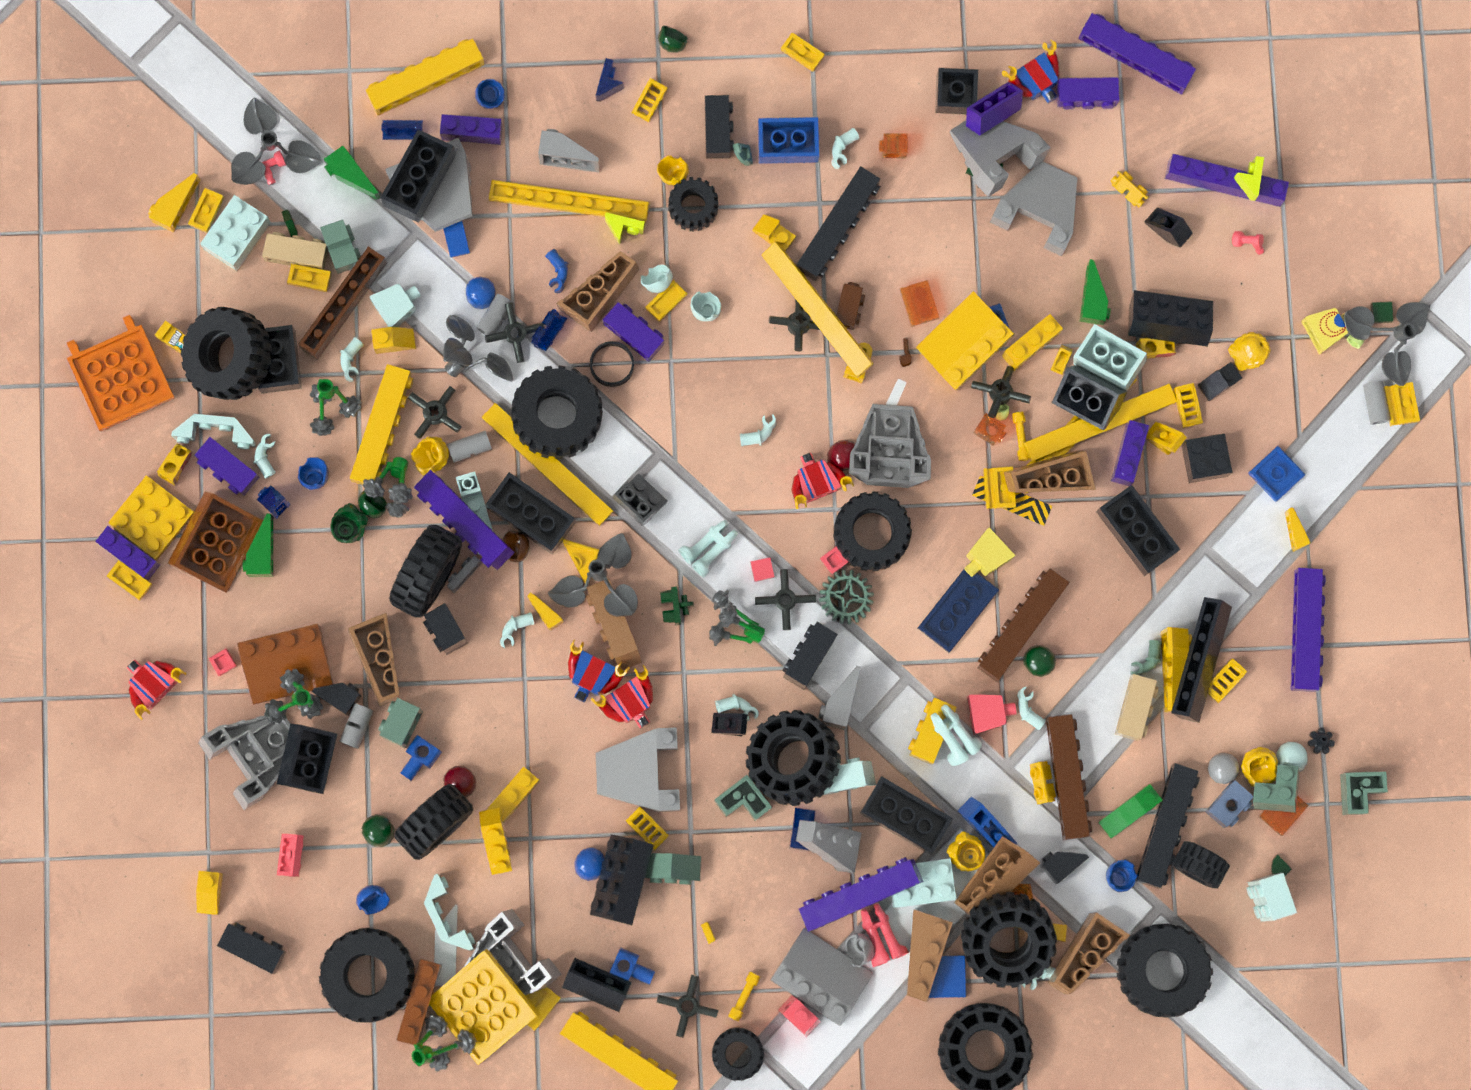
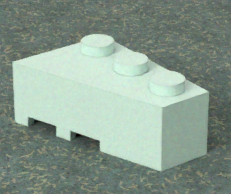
[823,758,876,795]

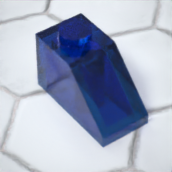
[256,485,291,519]
[789,808,815,852]

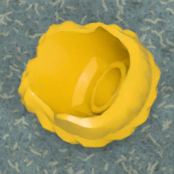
[1228,332,1271,371]
[411,436,449,475]
[1241,747,1278,787]
[947,831,985,871]

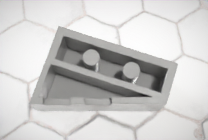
[796,820,862,873]

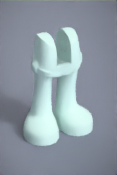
[678,520,738,578]
[931,705,982,766]

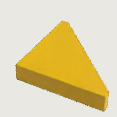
[563,539,600,586]

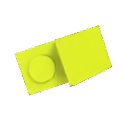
[1234,156,1264,201]
[605,212,645,244]

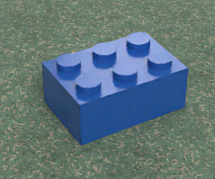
[758,117,819,164]

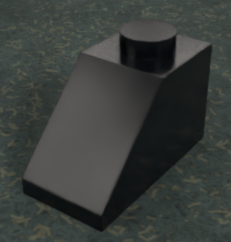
[1144,208,1193,248]
[312,682,361,716]
[1040,851,1089,884]

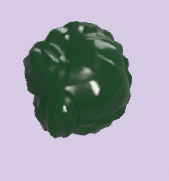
[330,503,368,543]

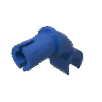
[545,249,569,293]

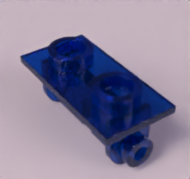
[381,120,423,140]
[531,309,568,351]

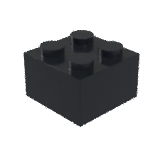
[935,68,978,115]
[1181,434,1233,483]
[423,603,468,655]

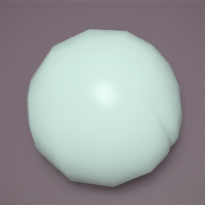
[641,265,673,293]
[690,291,721,322]
[1276,742,1308,772]

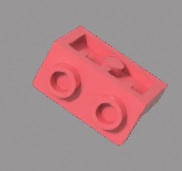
[277,834,304,877]

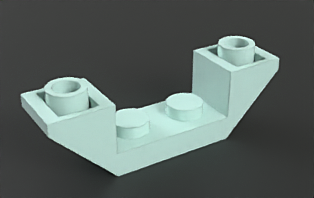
[171,414,256,449]
[456,472,493,555]
[424,874,476,951]

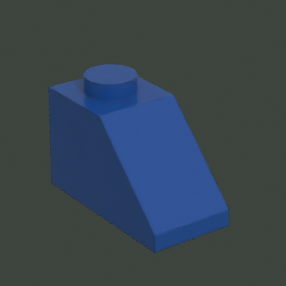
[443,220,470,258]

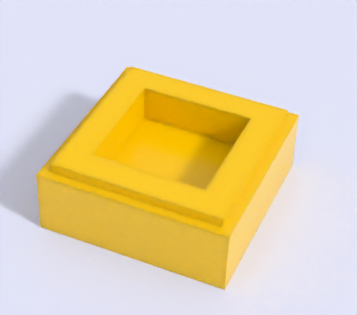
[700,922,716,944]

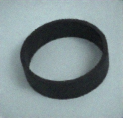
[590,341,634,387]

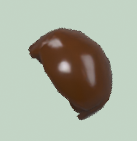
[503,531,530,562]

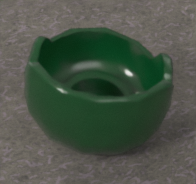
[658,25,688,53]
[358,491,387,518]
[1023,645,1056,677]
[361,814,395,847]

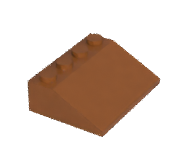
[167,491,263,593]
[237,624,333,705]

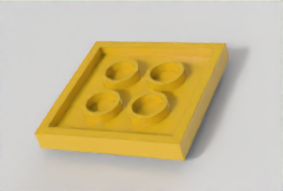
[108,475,194,560]

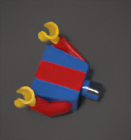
[1002,40,1059,103]
[568,640,630,703]

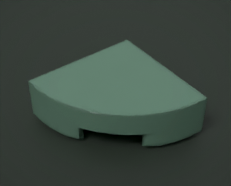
[732,143,753,166]

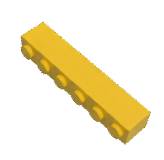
[365,38,485,116]
[350,364,414,485]
[560,1011,678,1090]

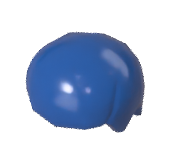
[475,79,505,109]
[466,276,496,309]
[298,457,329,490]
[574,847,605,881]
[1106,860,1137,892]
[356,885,390,915]

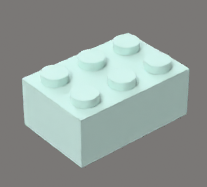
[200,195,271,271]
[1073,324,1147,391]
[889,859,956,908]
[1246,873,1297,922]

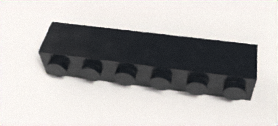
[796,166,881,281]
[1171,597,1232,723]
[1136,763,1200,889]

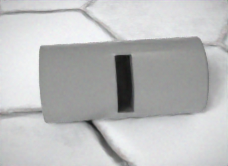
[476,294,514,335]
[1363,381,1391,425]
[447,431,492,463]
[339,704,373,749]

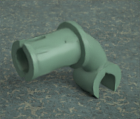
[1130,640,1162,676]

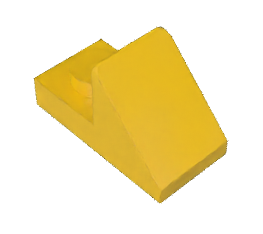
[752,214,796,252]
[1146,422,1187,455]

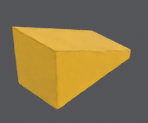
[1050,345,1073,375]

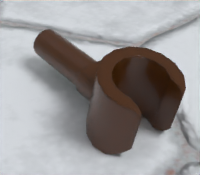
[899,338,912,367]

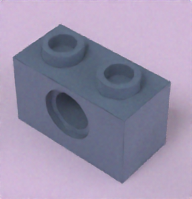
[1205,780,1253,828]

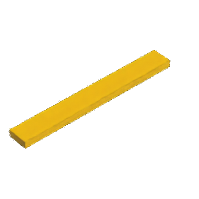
[489,180,649,223]
[761,242,874,377]
[1023,383,1177,461]
[482,403,613,527]

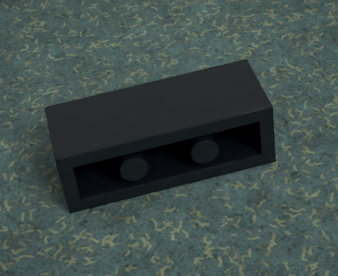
[705,95,734,159]
[217,922,286,974]
[562,958,632,1012]

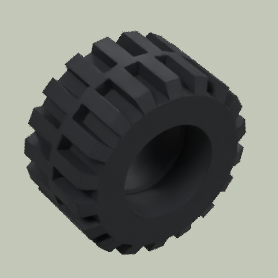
[668,177,719,232]
[1172,841,1230,888]
[712,1028,764,1081]

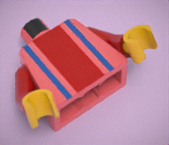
[791,453,854,509]
[127,660,187,720]
[591,665,653,729]

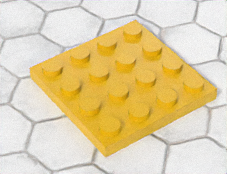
[429,949,539,1065]

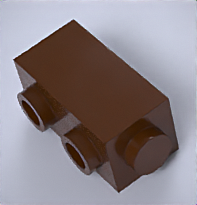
[836,282,866,330]

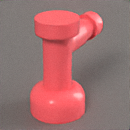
[262,150,286,185]
[1232,231,1264,255]

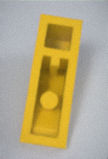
[148,173,200,232]

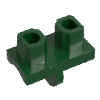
[660,586,694,626]

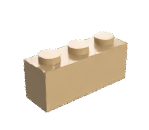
[262,232,328,270]
[1115,674,1158,741]

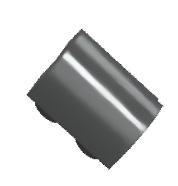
[613,473,668,526]

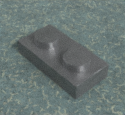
[447,555,482,593]

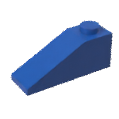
[957,797,1017,848]

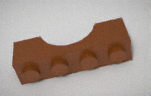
[396,959,442,1045]

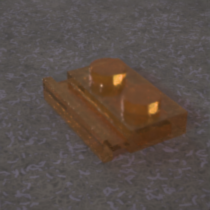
[899,280,940,327]
[1258,796,1309,836]

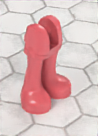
[860,903,909,968]

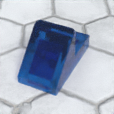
[596,58,624,102]

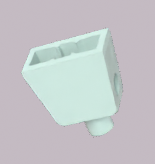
[369,284,421,327]

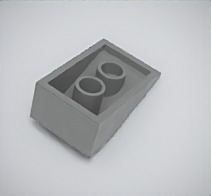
[538,129,599,173]
[818,666,861,730]

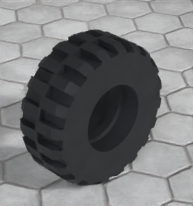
[181,307,272,400]
[511,365,603,459]
[389,525,462,618]
[745,710,841,806]
[961,892,1057,988]
[1117,924,1213,1018]
[319,928,415,1023]
[938,1003,1033,1090]

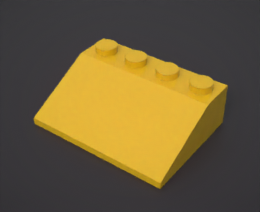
[916,291,1015,390]

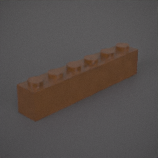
[298,246,387,360]
[977,568,1070,682]
[1046,714,1092,840]

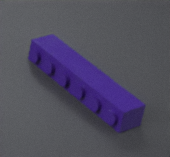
[1078,13,1196,95]
[1165,154,1289,207]
[414,470,515,570]
[1291,568,1326,692]
[799,857,924,932]

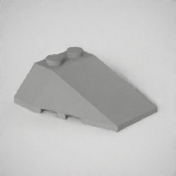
[849,404,931,488]

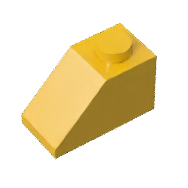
[371,327,416,354]
[196,871,223,915]

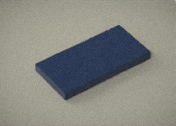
[917,569,999,653]

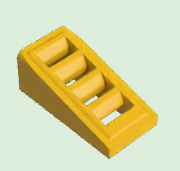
[631,78,668,122]
[1172,383,1203,428]
[1285,507,1310,552]
[527,593,564,630]
[1208,659,1247,703]
[626,807,669,850]

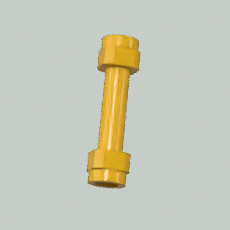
[1012,412,1030,461]
[728,972,760,1022]

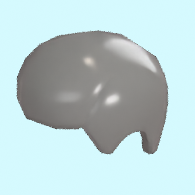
[1208,752,1240,784]
[845,933,874,967]

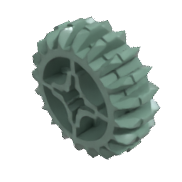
[819,570,874,625]

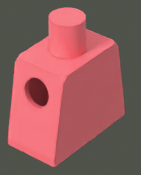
[967,695,1016,735]
[778,995,820,1037]

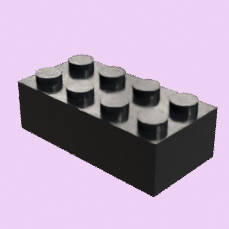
[380,129,456,223]
[1128,290,1213,347]
[485,472,576,555]
[1096,485,1181,576]
[860,776,953,855]
[590,834,653,925]

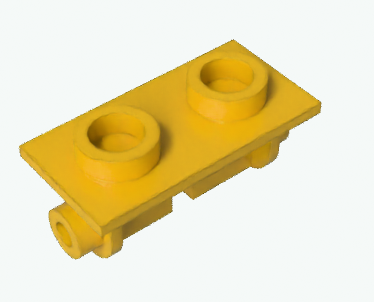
[1110,171,1150,208]
[1030,761,1056,805]

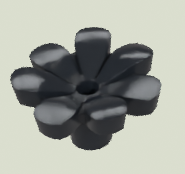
[1308,728,1335,754]

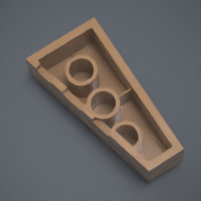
[585,579,642,670]

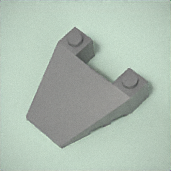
[950,121,1051,197]
[385,138,473,232]
[990,162,1077,256]
[198,715,290,810]
[596,727,680,812]
[463,909,562,995]

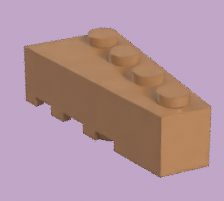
[556,251,639,332]
[1004,450,1096,493]
[348,612,399,706]
[954,836,1040,916]
[907,909,953,1002]
[1047,912,1130,994]

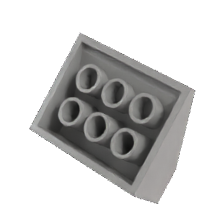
[770,928,873,1026]

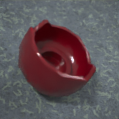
[827,440,855,471]
[443,766,476,797]

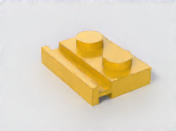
[1384,382,1420,427]
[983,467,1016,509]
[525,987,561,1031]

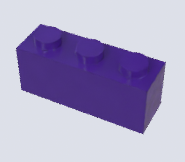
[1057,77,1119,110]
[966,81,1023,135]
[440,114,503,145]
[603,302,664,362]
[1111,420,1149,486]
[194,437,260,496]
[95,526,160,581]

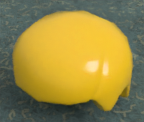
[657,155,689,185]

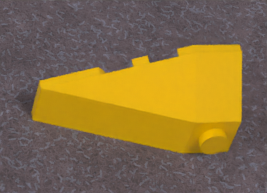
[1161,627,1192,713]

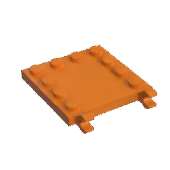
[67,315,175,432]

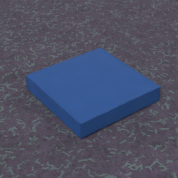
[1248,446,1306,502]
[928,956,966,998]

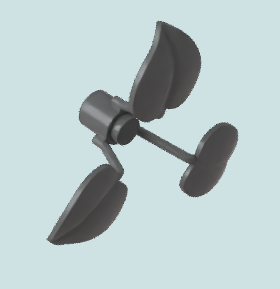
[231,97,321,185]
[1344,302,1430,386]
[443,315,513,382]
[548,533,638,616]

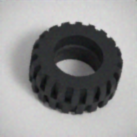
[833,491,912,571]
[394,784,473,860]

